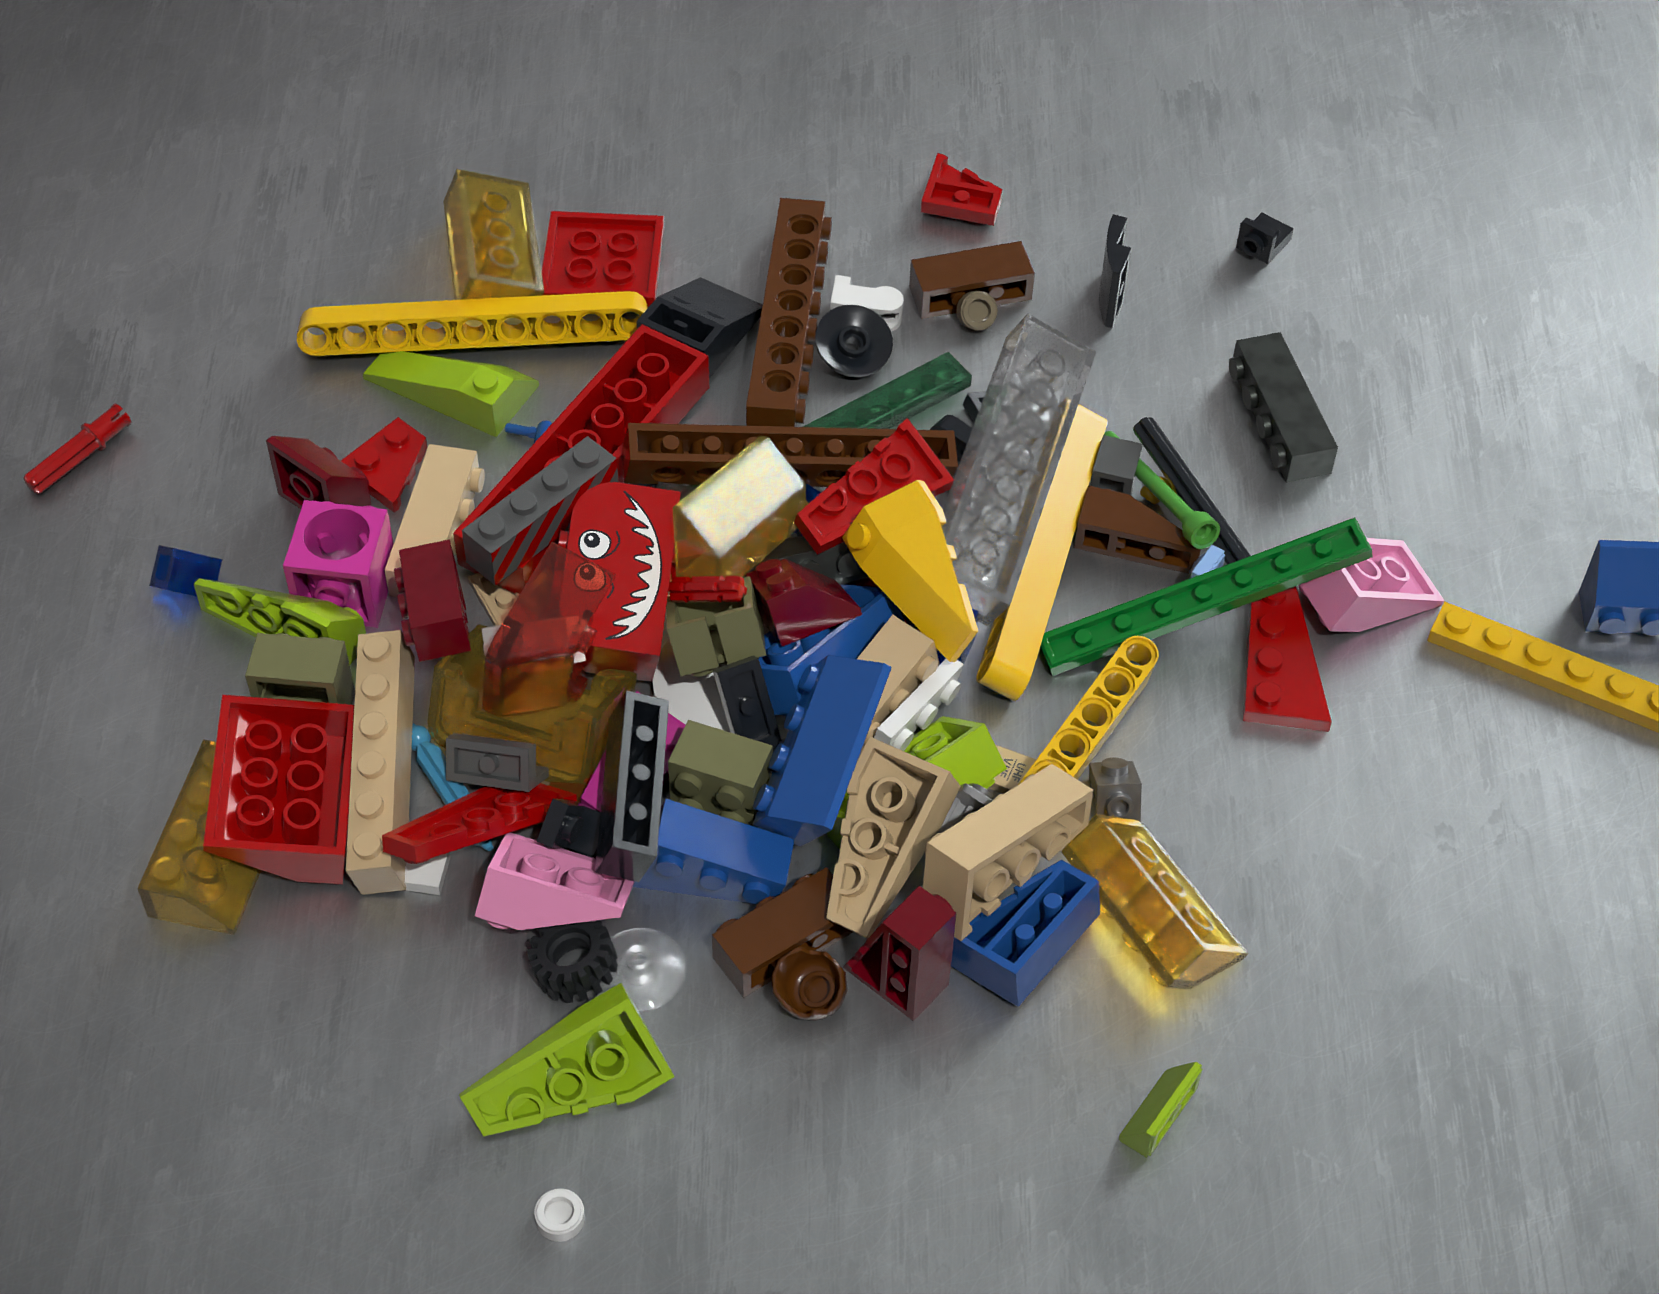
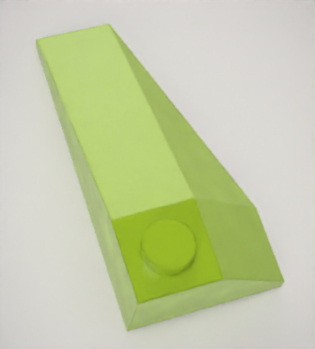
[363,351,539,437]
[459,982,675,1136]

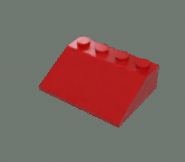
[203,695,354,885]

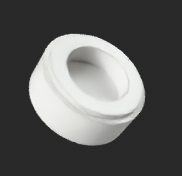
[534,1189,585,1242]

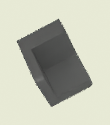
[1091,435,1142,496]

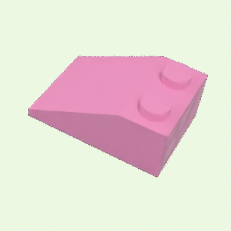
[1298,538,1444,632]
[474,832,635,930]

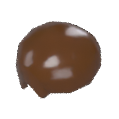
[772,947,848,1021]

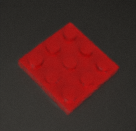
[539,211,665,307]

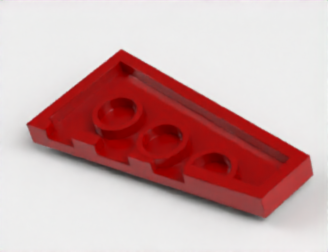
[794,418,955,555]

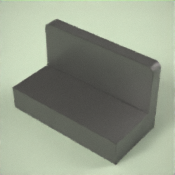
[446,733,549,792]

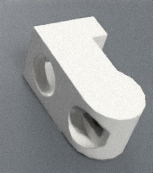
[830,275,904,331]

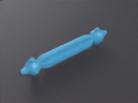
[412,723,493,851]

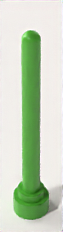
[1104,431,1220,549]

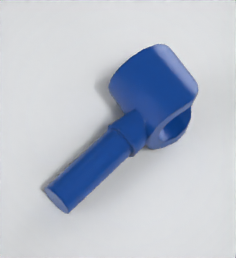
[505,420,552,443]

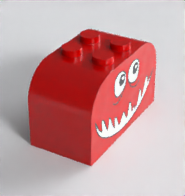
[548,482,681,682]

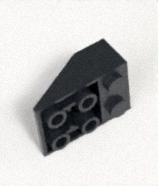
[637,277,763,378]

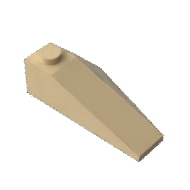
[826,737,961,939]

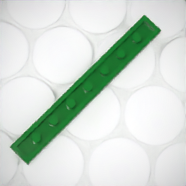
[1040,517,1373,676]

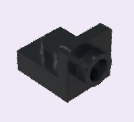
[1236,212,1294,264]
[537,798,601,857]

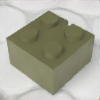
[666,576,766,677]
[245,633,355,705]
[668,720,773,828]

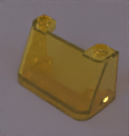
[427,624,637,784]

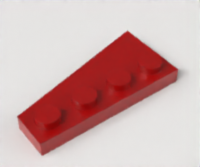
[1243,586,1332,732]
[382,783,577,864]

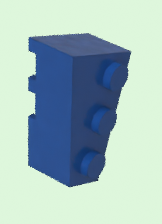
[633,799,795,904]
[951,860,1100,1007]

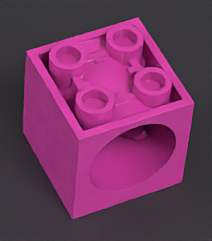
[283,500,394,628]

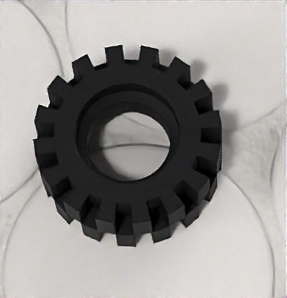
[527,920,618,1003]

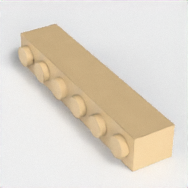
[346,630,415,895]

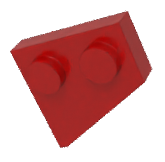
[921,153,1003,226]
[341,417,428,513]

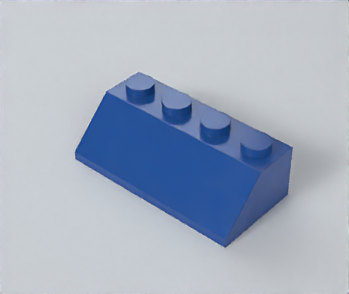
[1579,540,1659,636]
[726,585,905,716]
[753,655,892,847]

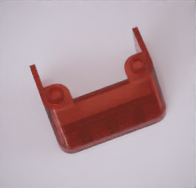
[482,542,616,718]

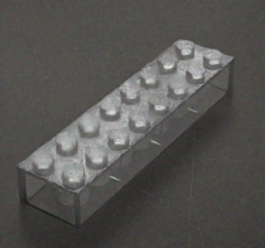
[942,313,1096,626]

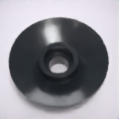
[815,305,893,377]

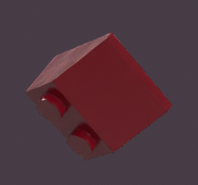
[266,436,371,509]
[745,559,862,646]

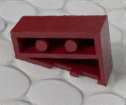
[394,539,471,662]
[843,885,956,1021]

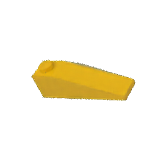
[842,480,978,662]

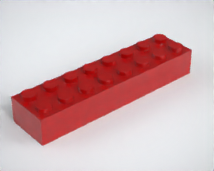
[453,324,710,595]

